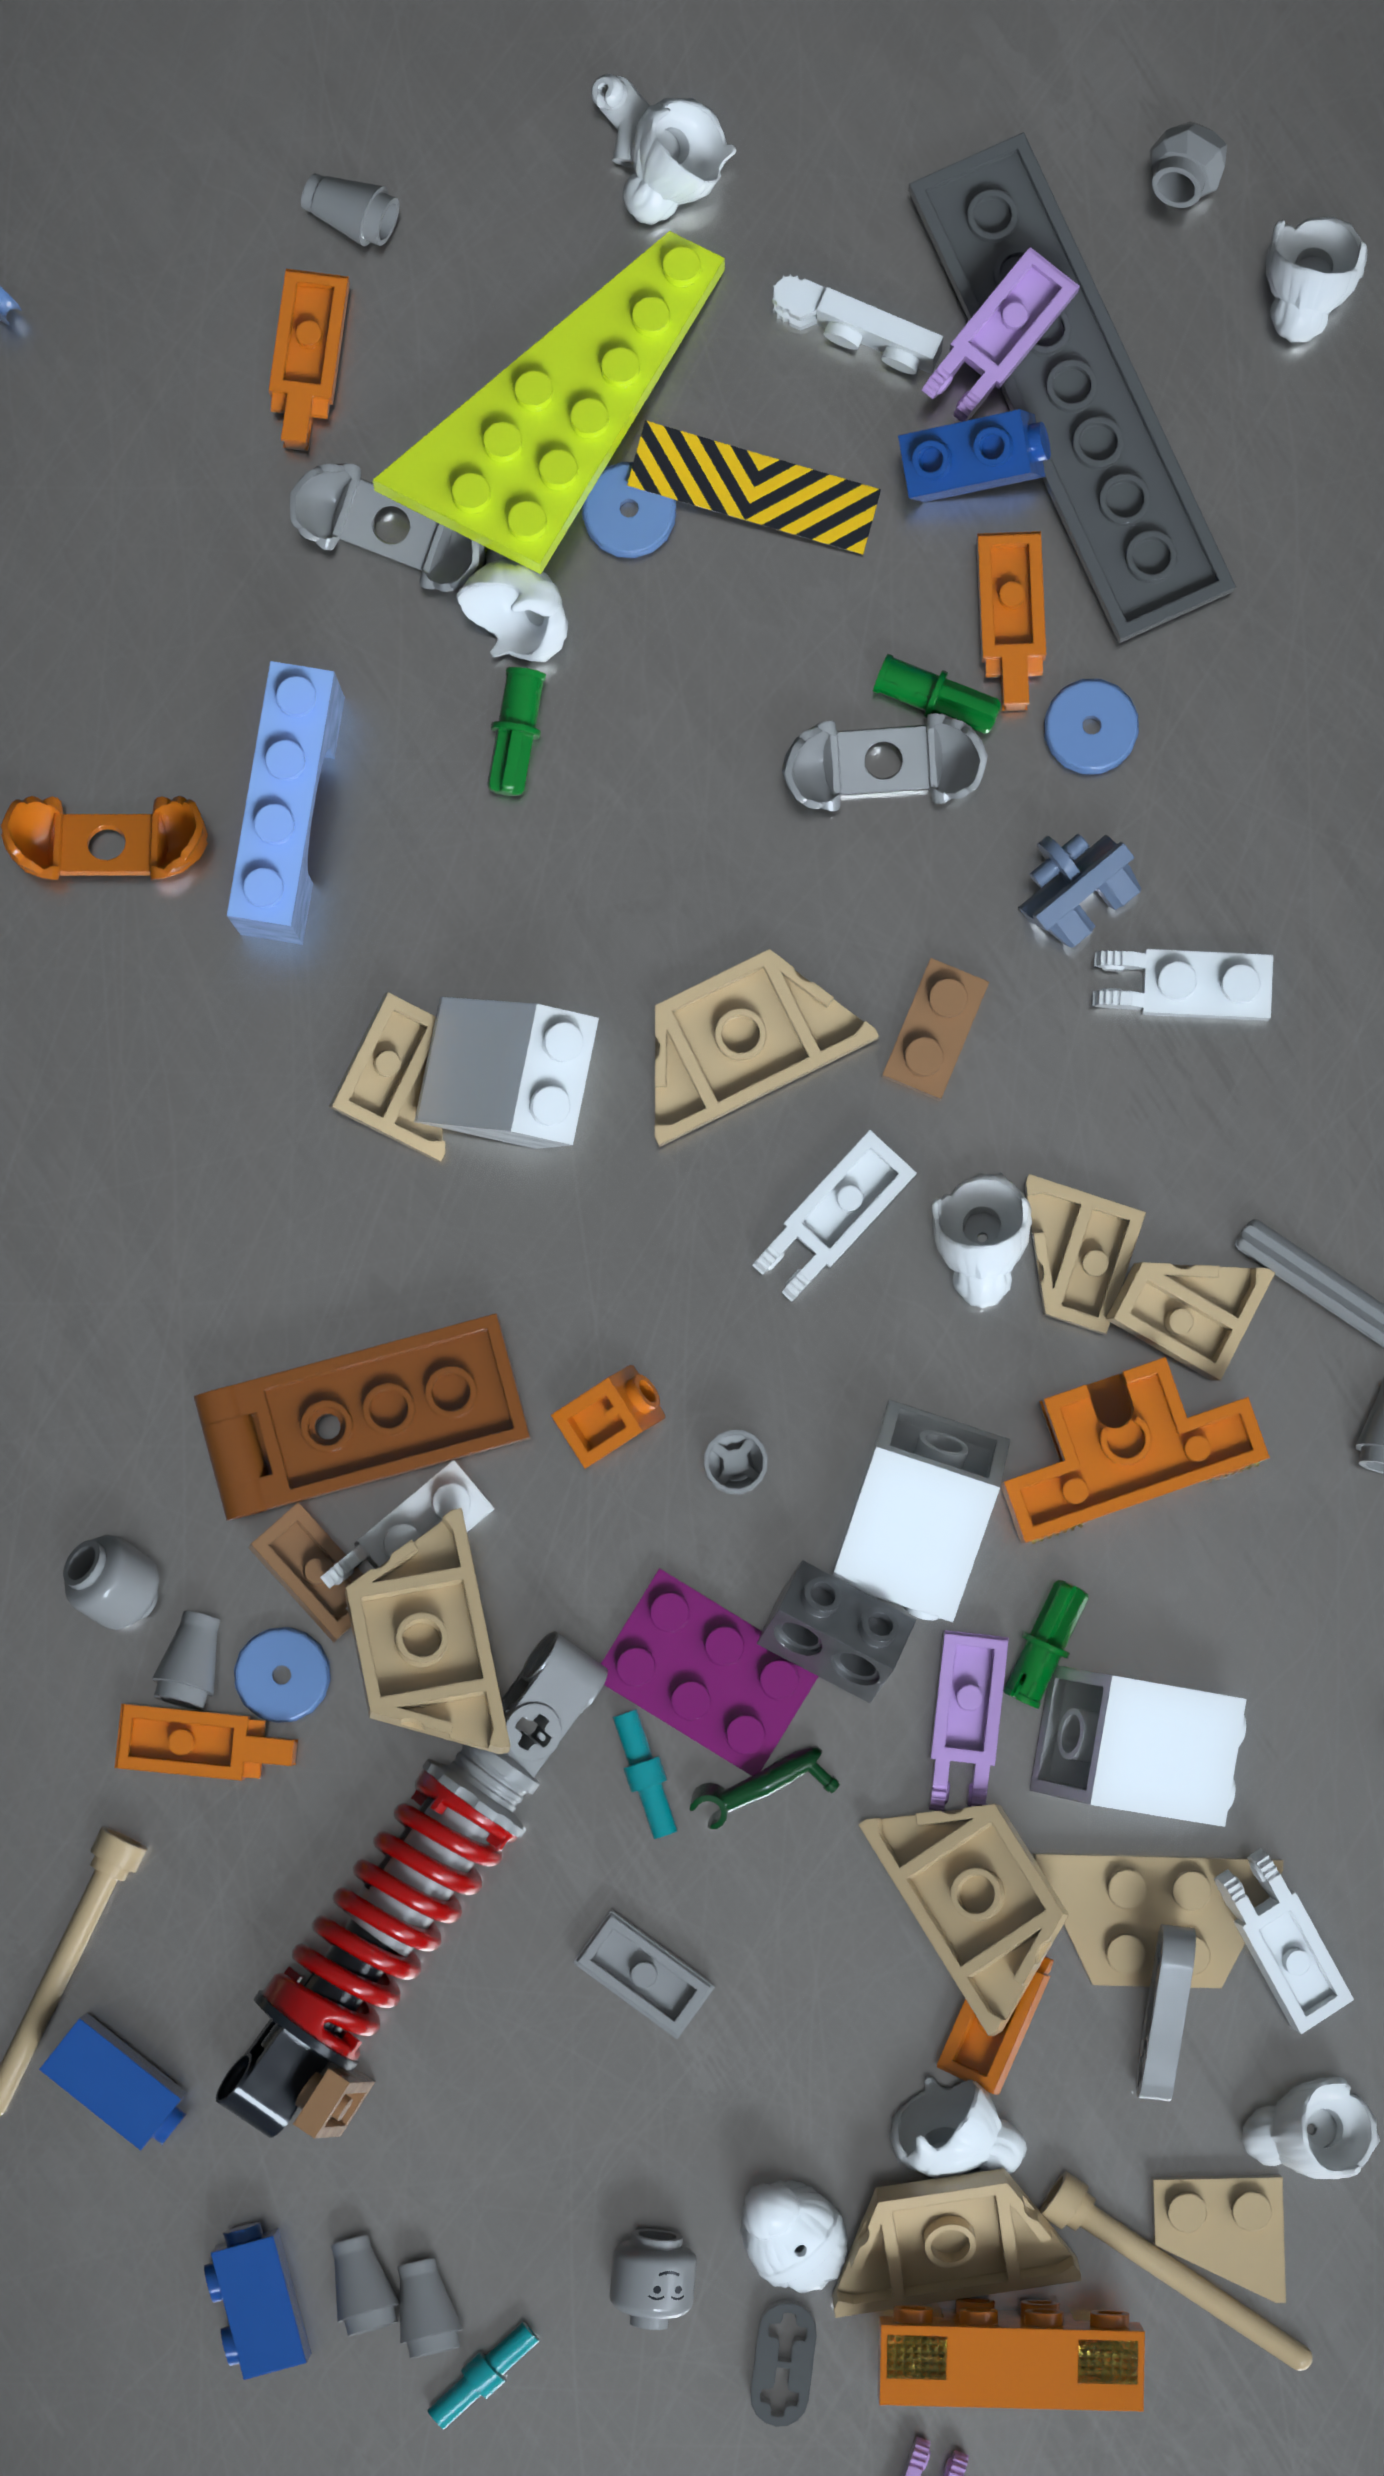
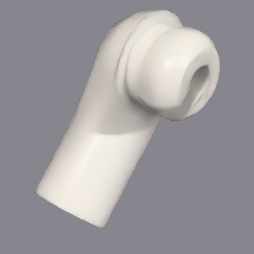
[591,74,650,168]

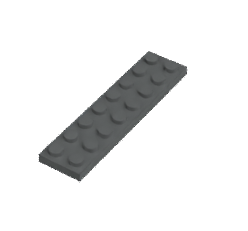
[908,132,1236,643]

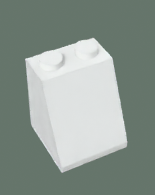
[414,997,599,1149]
[832,1400,1010,1622]
[1030,1665,1247,1827]

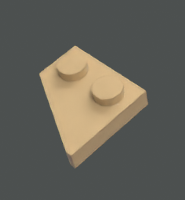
[329,992,445,1162]
[1025,1174,1146,1335]
[1106,1262,1275,1381]
[1151,2174,1286,2303]

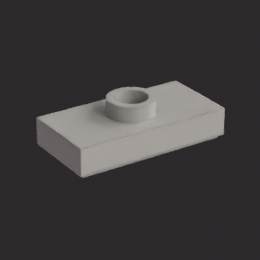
[573,1909,715,2039]

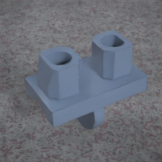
[1018,834,1141,948]

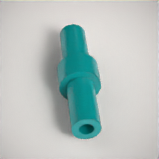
[613,1709,678,1839]
[427,2321,540,2429]

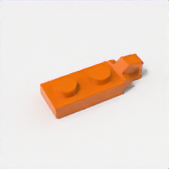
[269,269,350,451]
[976,531,1046,711]
[114,1703,298,1781]
[937,1956,1054,2095]

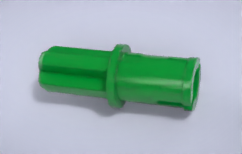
[873,654,1001,734]
[487,667,546,796]
[1003,1580,1089,1709]

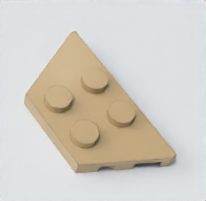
[655,949,879,1147]
[345,1508,511,1754]
[858,1804,1069,2036]
[1034,1853,1284,1988]
[832,2168,1082,2318]

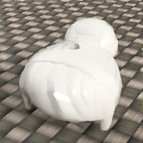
[623,98,737,225]
[1266,216,1367,343]
[456,548,568,662]
[932,1172,1032,1309]
[889,2076,1027,2178]
[1241,2077,1380,2179]
[740,2180,848,2293]

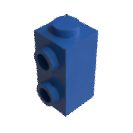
[898,409,1051,502]
[39,2013,187,2151]
[204,2222,312,2380]

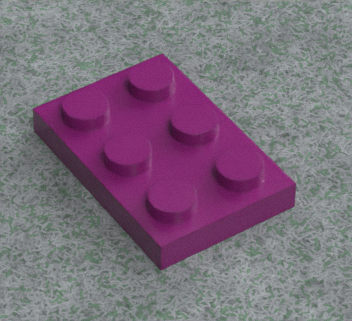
[601,1568,819,1776]

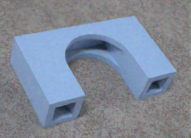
[227,661,345,945]

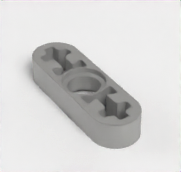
[1136,1924,1196,2102]

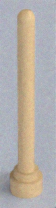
[0,1826,148,2116]
[1039,2171,1313,2371]

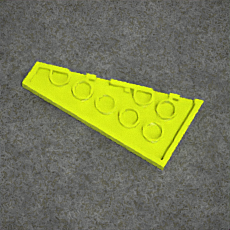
[373,231,725,574]

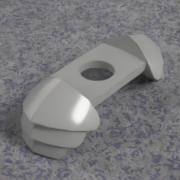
[290,463,485,592]
[781,713,988,811]

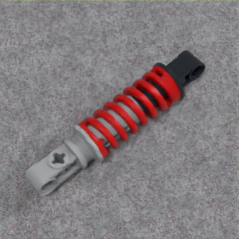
[216,1631,608,2138]

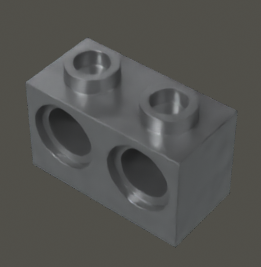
[757,1560,916,1703]

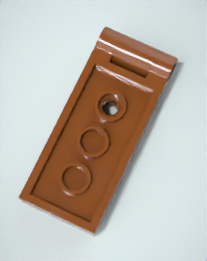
[194,1313,532,1521]

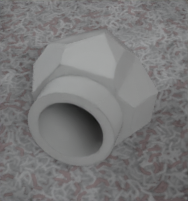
[1149,122,1227,208]

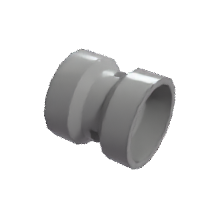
[704,1430,768,1494]

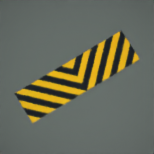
[627,420,881,555]

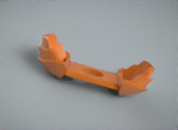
[1,796,208,880]

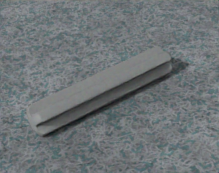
[1235,1219,1384,1347]

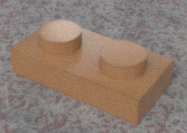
[882,958,989,1101]
[248,1502,363,1643]
[293,2068,375,2139]

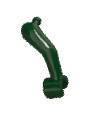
[690,1746,840,1829]

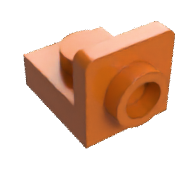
[551,1365,665,1469]

